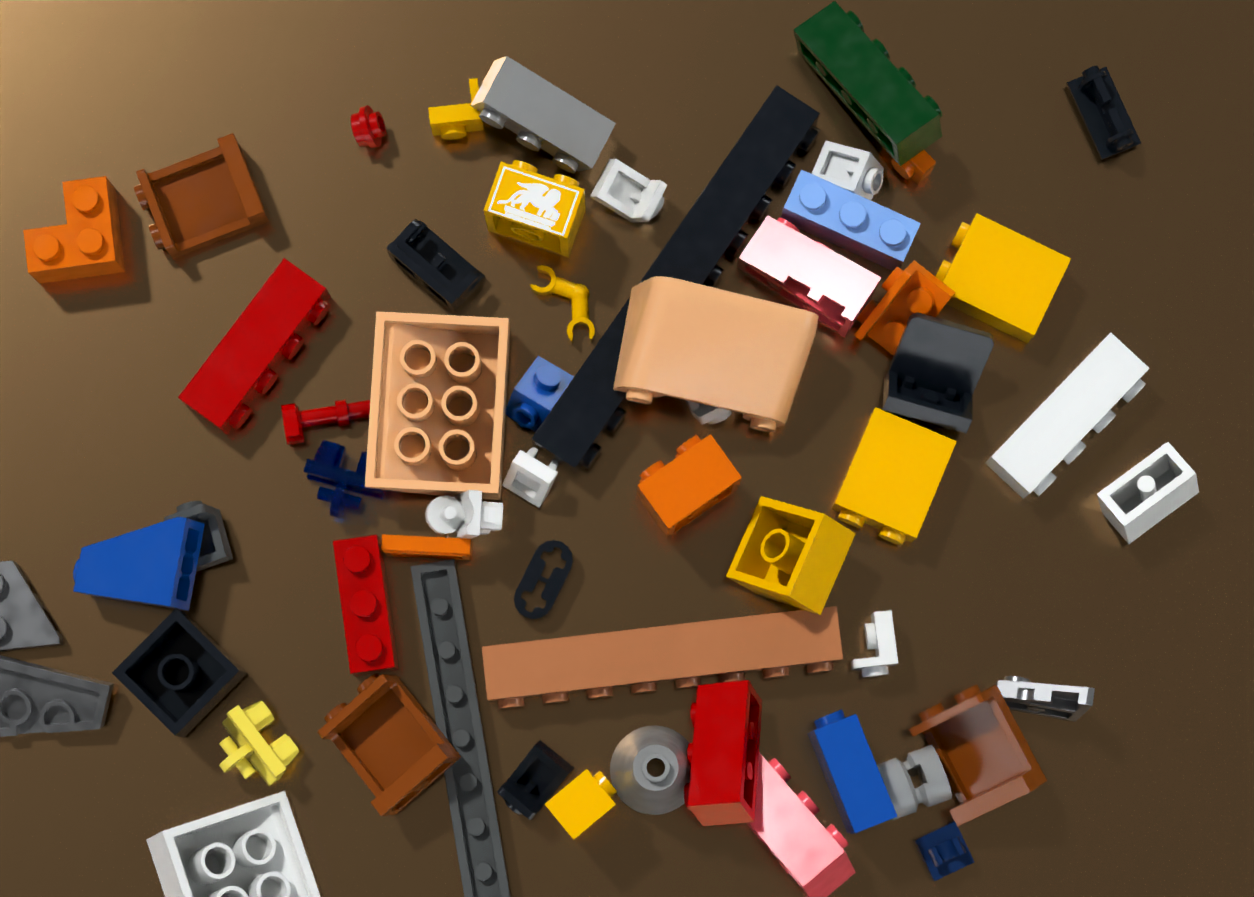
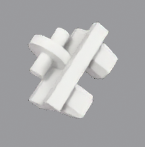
[425,490,503,539]

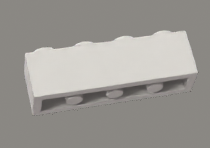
[985,332,1149,499]

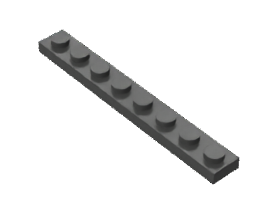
[410,559,511,897]

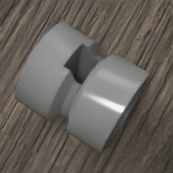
[877,745,952,820]

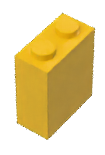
[935,213,1071,344]
[831,407,957,545]

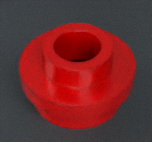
[351,105,386,149]

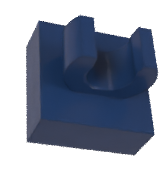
[913,821,974,881]

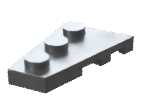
[0,655,114,737]

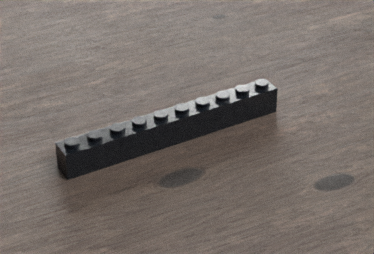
[531,85,821,474]

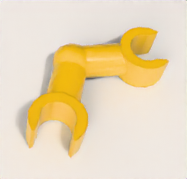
[530,265,595,343]

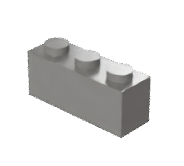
[470,56,616,173]

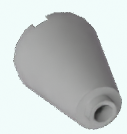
[610,726,691,815]

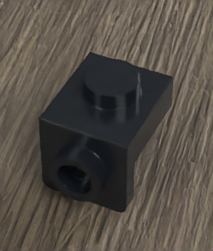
[497,740,574,820]

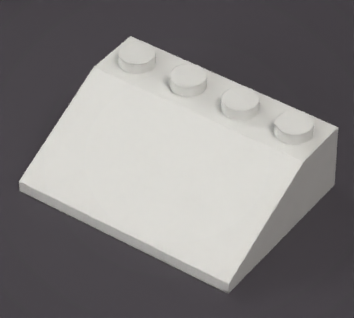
[146,791,321,897]

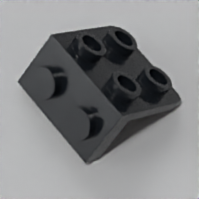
[883,313,994,433]

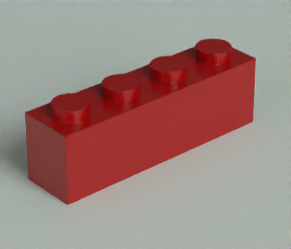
[178,258,331,435]

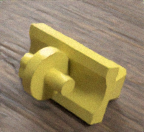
[219,701,300,787]

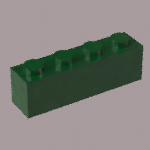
[793,1,942,166]

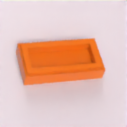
[381,534,473,561]

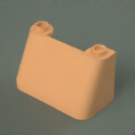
[613,276,819,432]

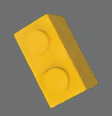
[545,769,617,840]

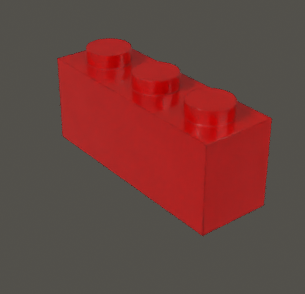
[333,535,399,677]
[684,680,762,826]

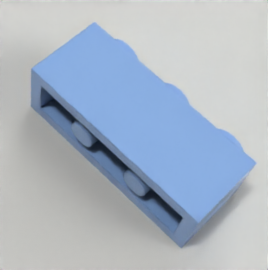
[781,169,921,271]

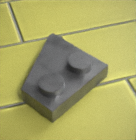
[0,560,63,652]

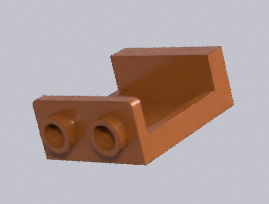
[134,133,270,259]
[317,674,461,816]
[908,684,1047,827]

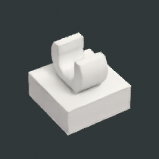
[502,447,558,508]

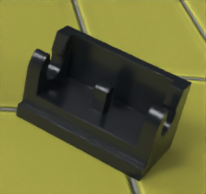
[386,219,486,313]

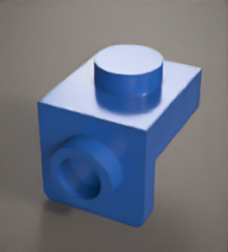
[506,356,574,433]

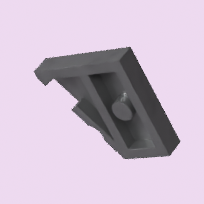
[994,676,1095,722]

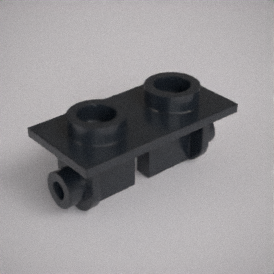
[1066,65,1141,160]

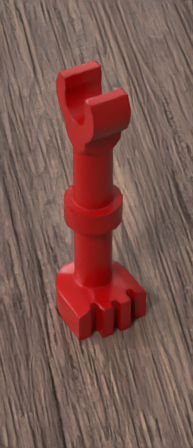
[281,399,370,445]

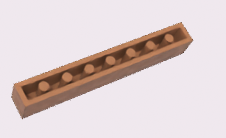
[482,606,843,709]

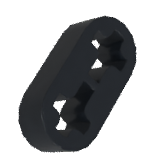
[514,540,573,621]

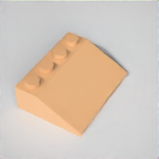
[365,311,511,500]

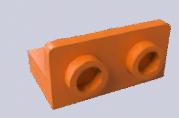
[854,260,956,356]

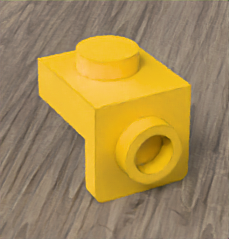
[428,78,484,140]

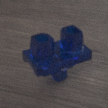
[303,440,386,518]

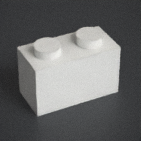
[1097,442,1199,544]

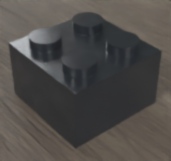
[112,608,247,738]

